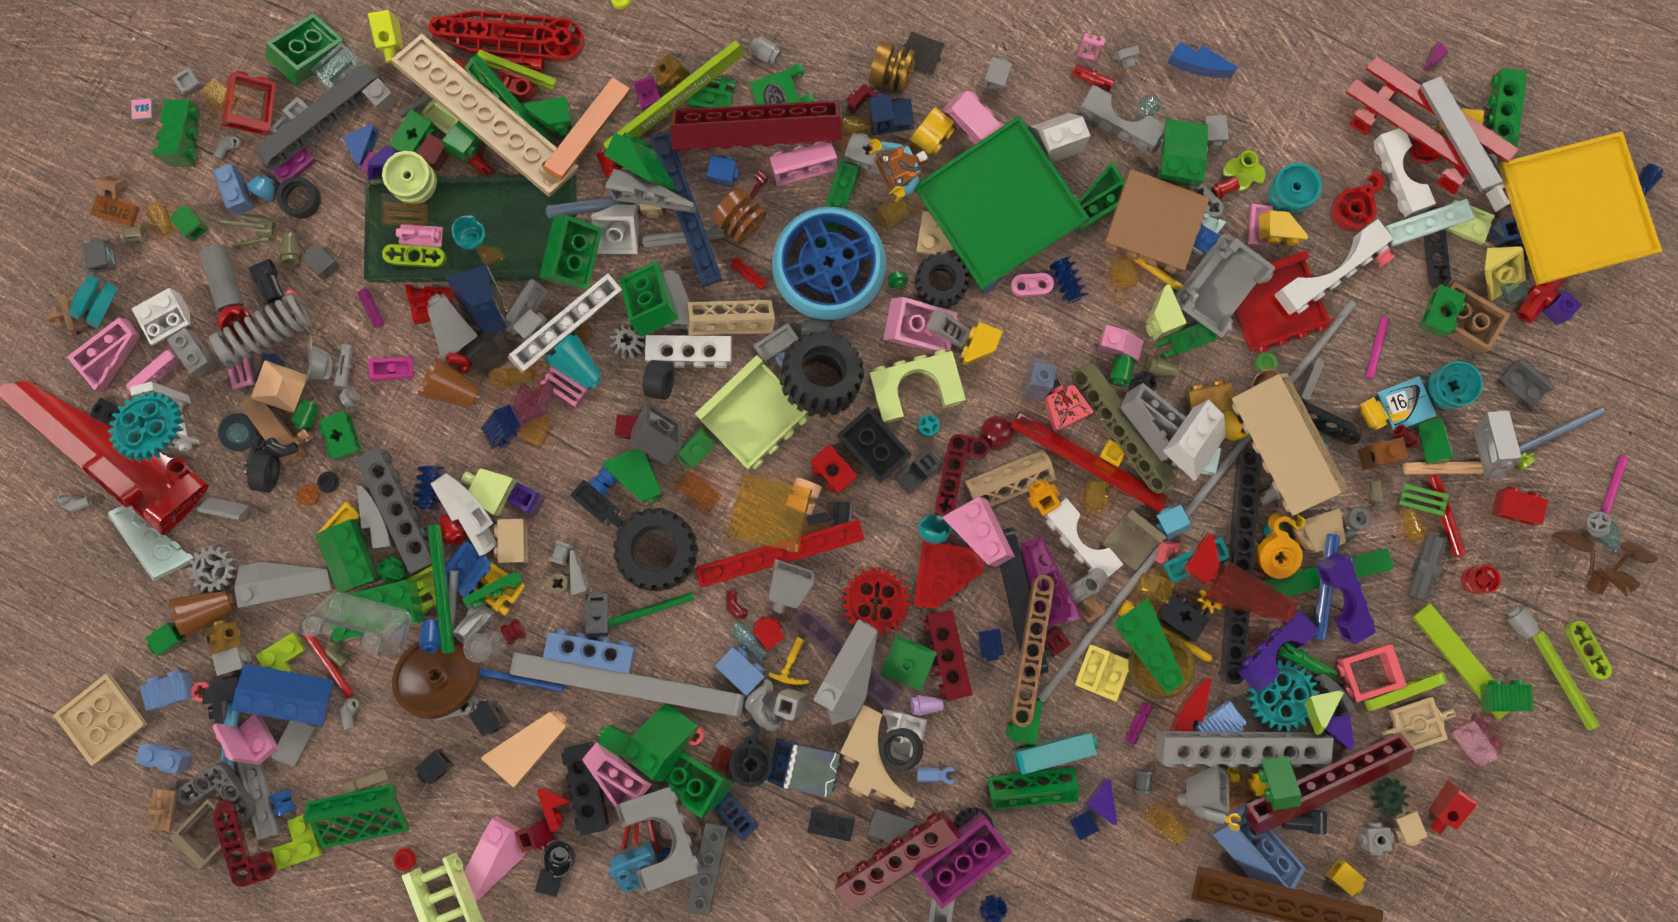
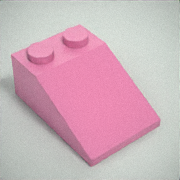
[883,297,958,352]

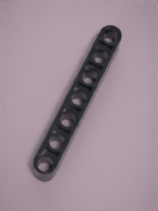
[999,527,1049,678]

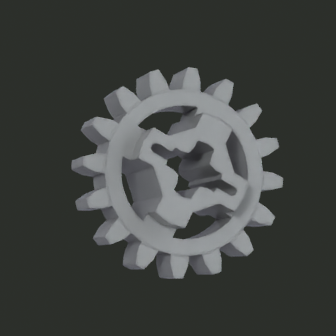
[187,546,238,593]

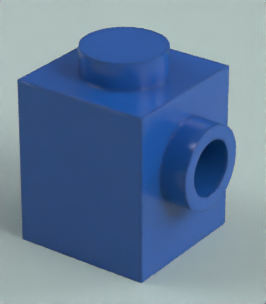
[707,156,740,187]

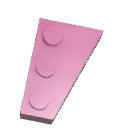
[941,90,1005,144]
[67,317,141,391]

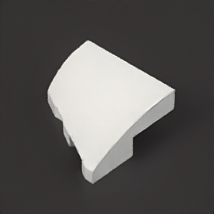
[883,709,927,762]

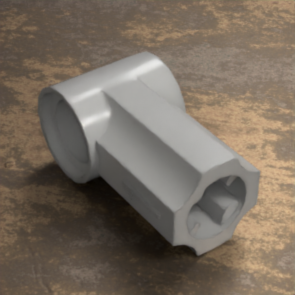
[1068,568,1108,604]
[453,605,496,645]

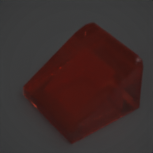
[711,743,733,771]

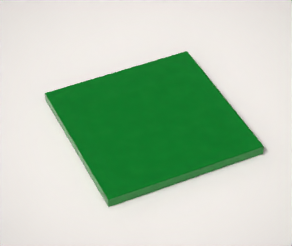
[914,116,1090,291]

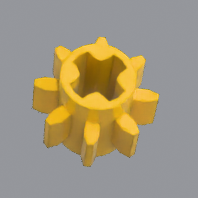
[1196,586,1225,613]

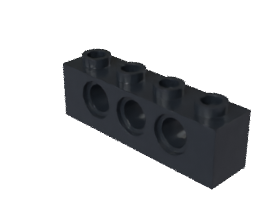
[561,741,610,836]

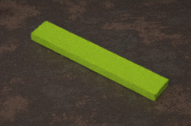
[1411,603,1509,720]

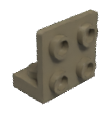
[1102,509,1166,571]

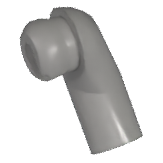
[213,135,241,160]
[57,493,92,512]
[340,698,359,730]

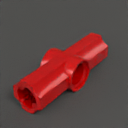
[1515,277,1568,323]

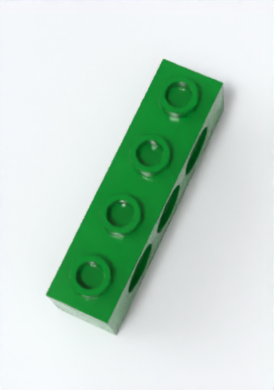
[1485,68,1528,154]

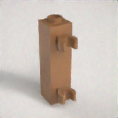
[239,394,314,467]

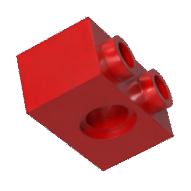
[810,444,858,495]

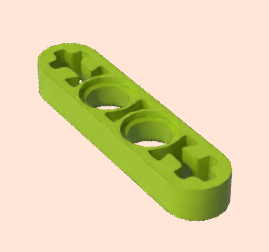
[1363,671,1447,711]

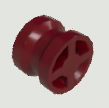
[500,618,526,645]

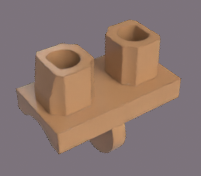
[47,294,88,337]
[147,788,178,831]

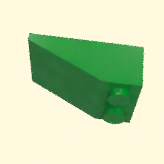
[266,13,344,86]
[1157,119,1208,187]
[604,132,675,190]
[620,261,679,337]
[620,703,699,782]

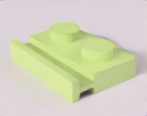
[1446,199,1495,245]

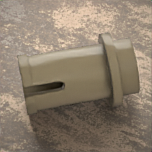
[1368,481,1387,508]

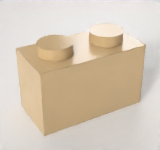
[494,519,528,564]

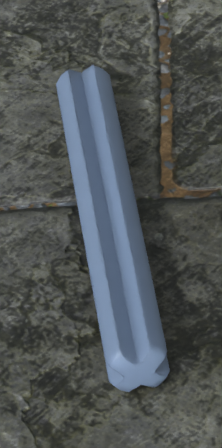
[545,197,627,218]

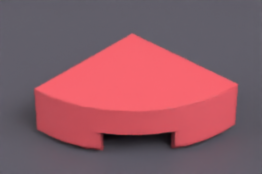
[1155,541,1181,564]

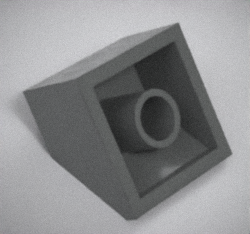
[631,402,681,465]

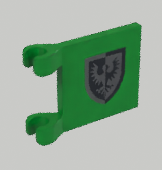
[750,63,815,105]

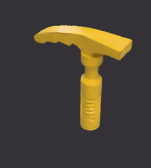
[768,637,809,685]

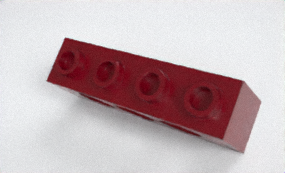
[923,610,973,701]

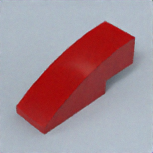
[1169,678,1212,731]

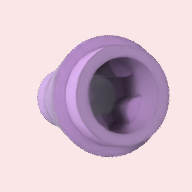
[910,695,944,717]

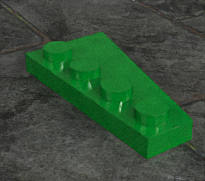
[1112,598,1185,695]

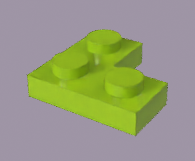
[255,632,307,672]
[272,815,323,870]

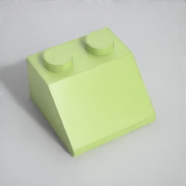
[1146,284,1186,341]

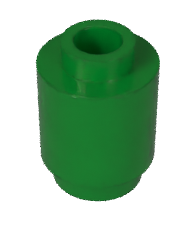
[1109,354,1134,387]
[290,398,319,430]

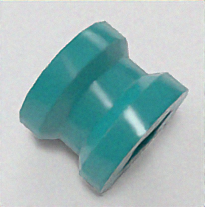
[918,414,940,438]

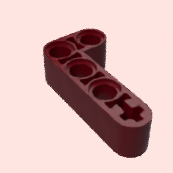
[935,434,989,517]
[213,799,276,887]

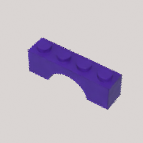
[1315,552,1376,645]
[1238,611,1318,692]

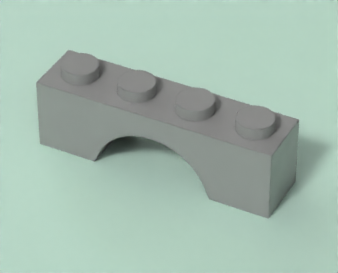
[1078,85,1165,153]

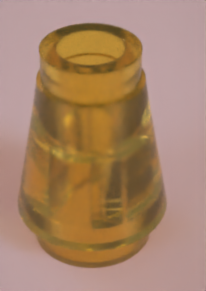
[841,114,872,135]
[146,202,174,235]
[1401,509,1427,542]

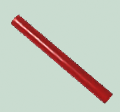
[298,623,354,698]

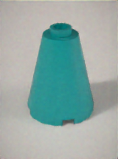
[543,331,602,389]

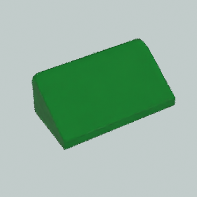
[1416,418,1453,465]

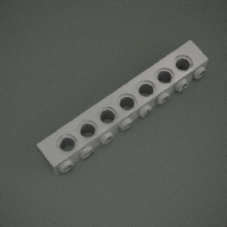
[1155,731,1334,767]

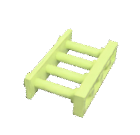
[402,852,485,922]

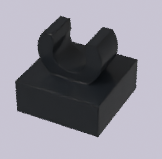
[90,398,120,427]

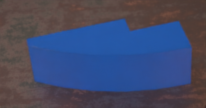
[1167,42,1238,78]

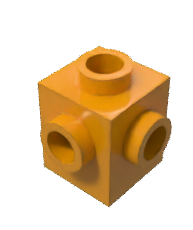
[1027,478,1061,516]

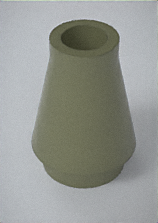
[279,233,301,266]
[1146,356,1180,378]

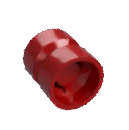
[1461,565,1501,594]

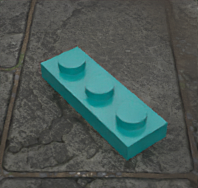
[1162,537,1231,584]

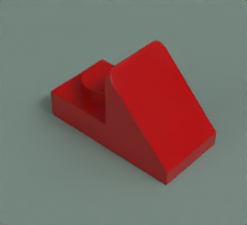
[537,787,570,833]

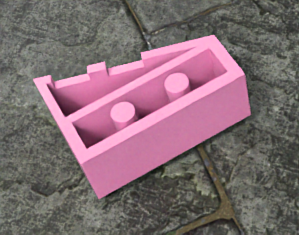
[942,497,1015,567]
[582,742,652,808]

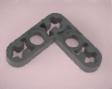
[177,761,256,821]

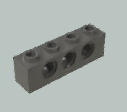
[686,820,729,917]

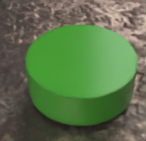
[1255,352,1278,372]

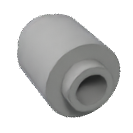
[750,35,782,65]
[1506,606,1540,639]

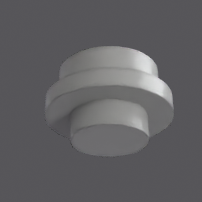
[339,388,360,409]

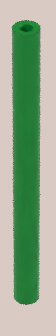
[608,592,694,628]

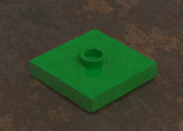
[881,635,937,691]

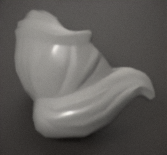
[745,679,782,731]

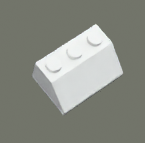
[1163,399,1226,481]

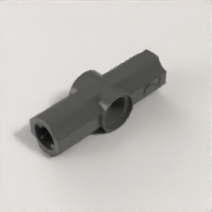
[1407,535,1446,602]

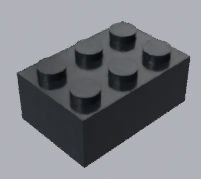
[837,407,912,485]

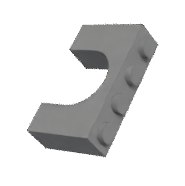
[616,787,699,893]

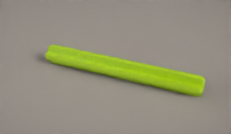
[1532,631,1599,731]

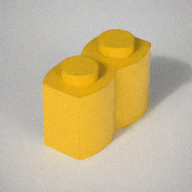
[909,107,955,158]

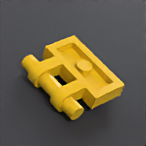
[474,562,526,616]

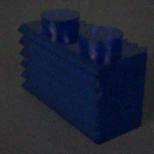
[480,405,522,449]

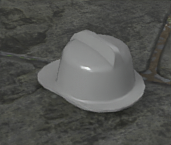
[306,334,332,385]

